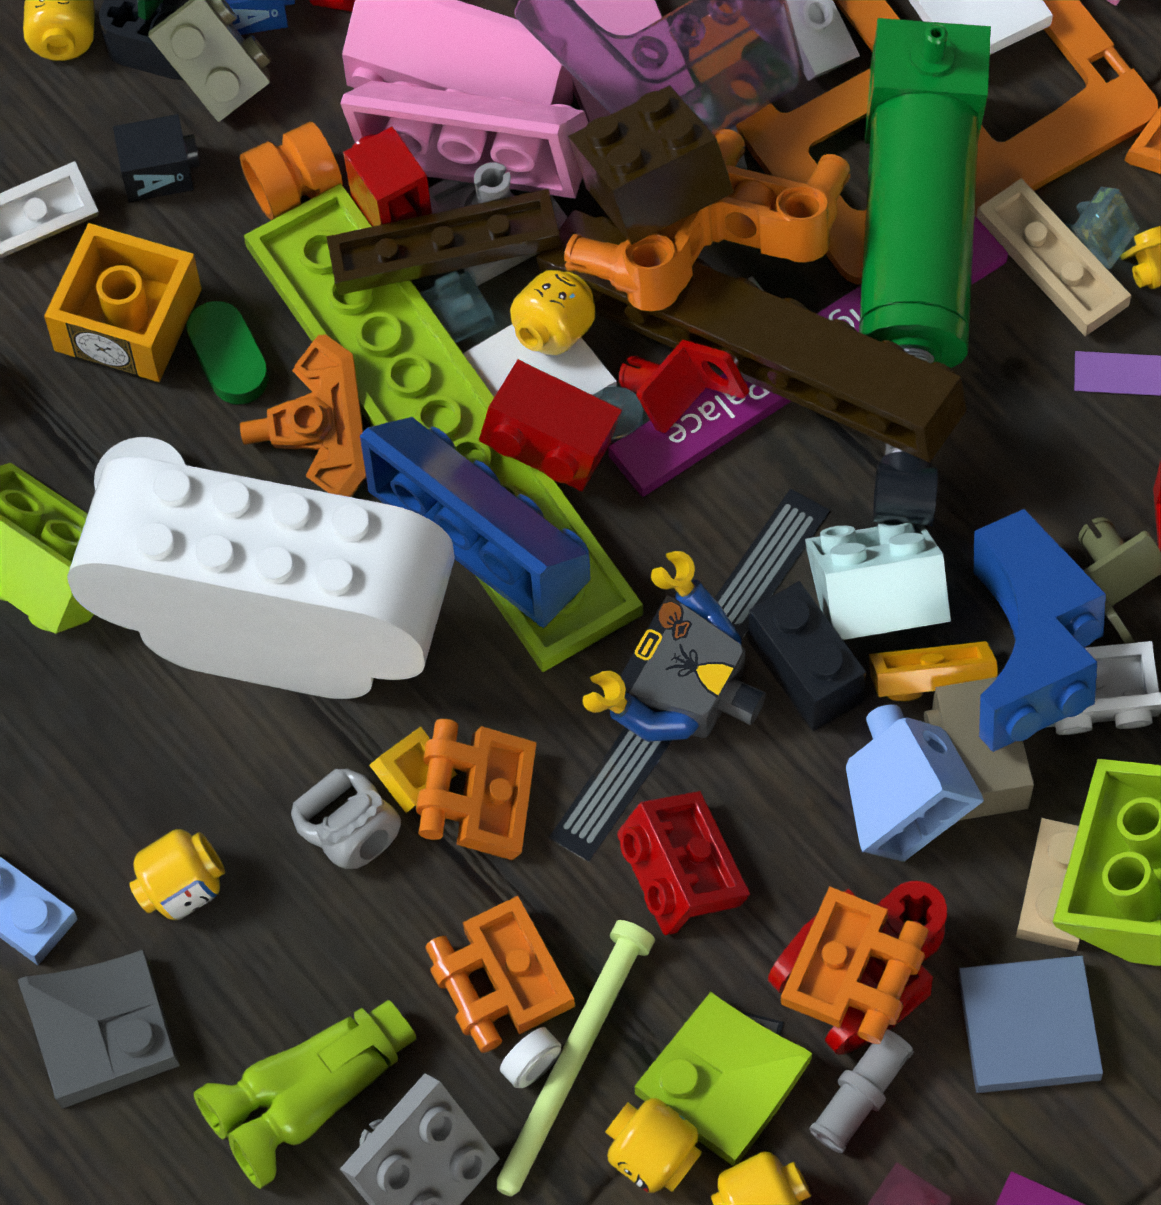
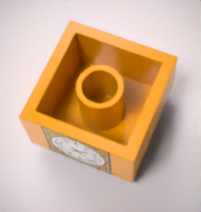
[44,223,202,382]

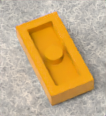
[869,641,998,701]

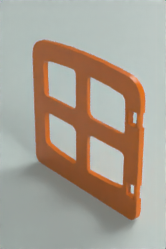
[687,0,1158,284]

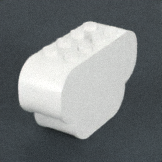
[67,457,455,699]

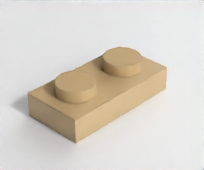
[1016,818,1079,951]

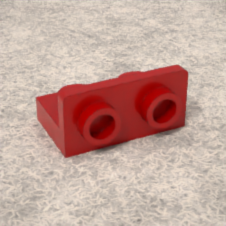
[617,791,750,935]

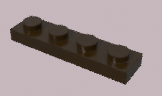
[326,189,561,295]

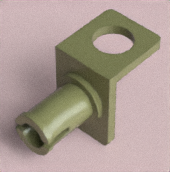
[1078,517,1161,644]

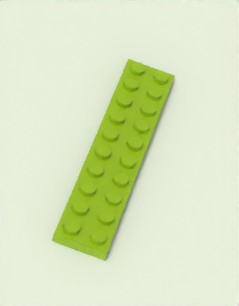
[244,183,643,672]

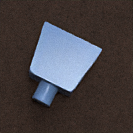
[846,705,984,862]

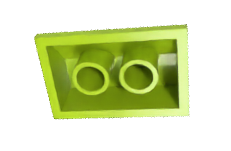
[0,463,94,634]
[1052,759,1161,966]

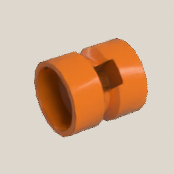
[240,121,343,220]

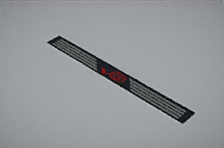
[549,488,830,862]

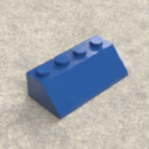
[360,417,591,629]

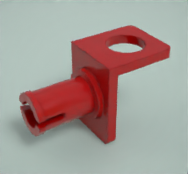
[619,340,750,433]

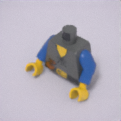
[583,551,766,742]

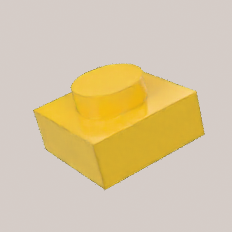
[369,727,457,813]

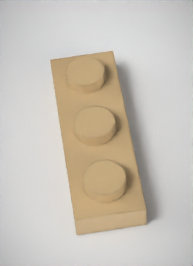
[977,178,1131,336]

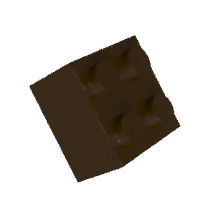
[568,85,734,245]

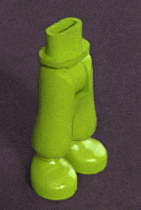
[193,1000,416,1189]

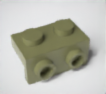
[149,0,272,122]

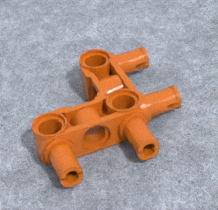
[564,129,851,311]

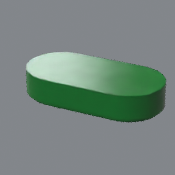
[187,301,268,404]

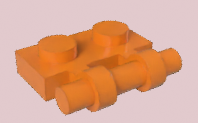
[416,719,537,860]
[781,886,929,1044]
[425,896,575,1053]

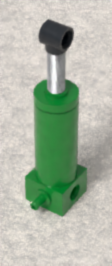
[859,18,991,526]

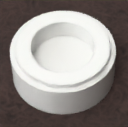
[500,1027,561,1088]

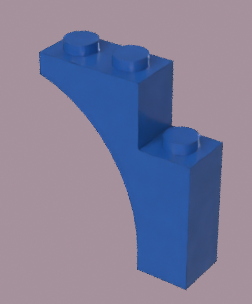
[973,509,1106,752]

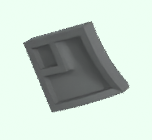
[18,950,180,1109]

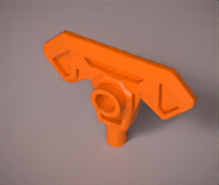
[240,334,366,497]

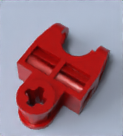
[768,881,947,1055]

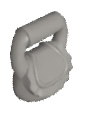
[291,768,401,869]

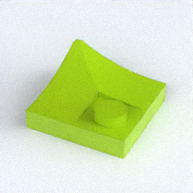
[635,992,812,1166]

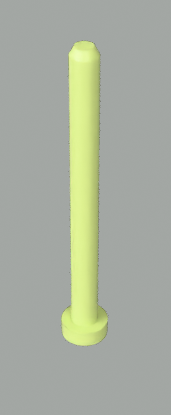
[497,920,655,1197]

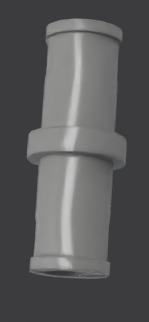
[809,1029,914,1153]

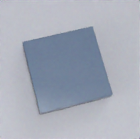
[958,956,1103,1093]

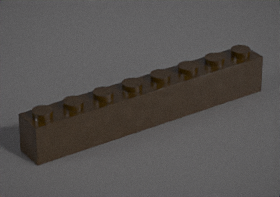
[536,209,967,463]

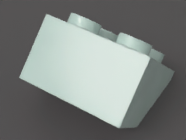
[805,522,951,640]

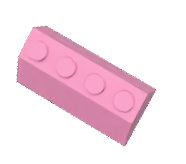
[342,0,573,106]
[340,81,588,199]

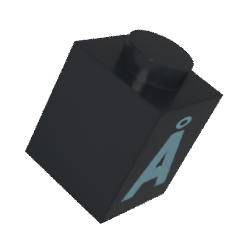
[113,114,201,203]

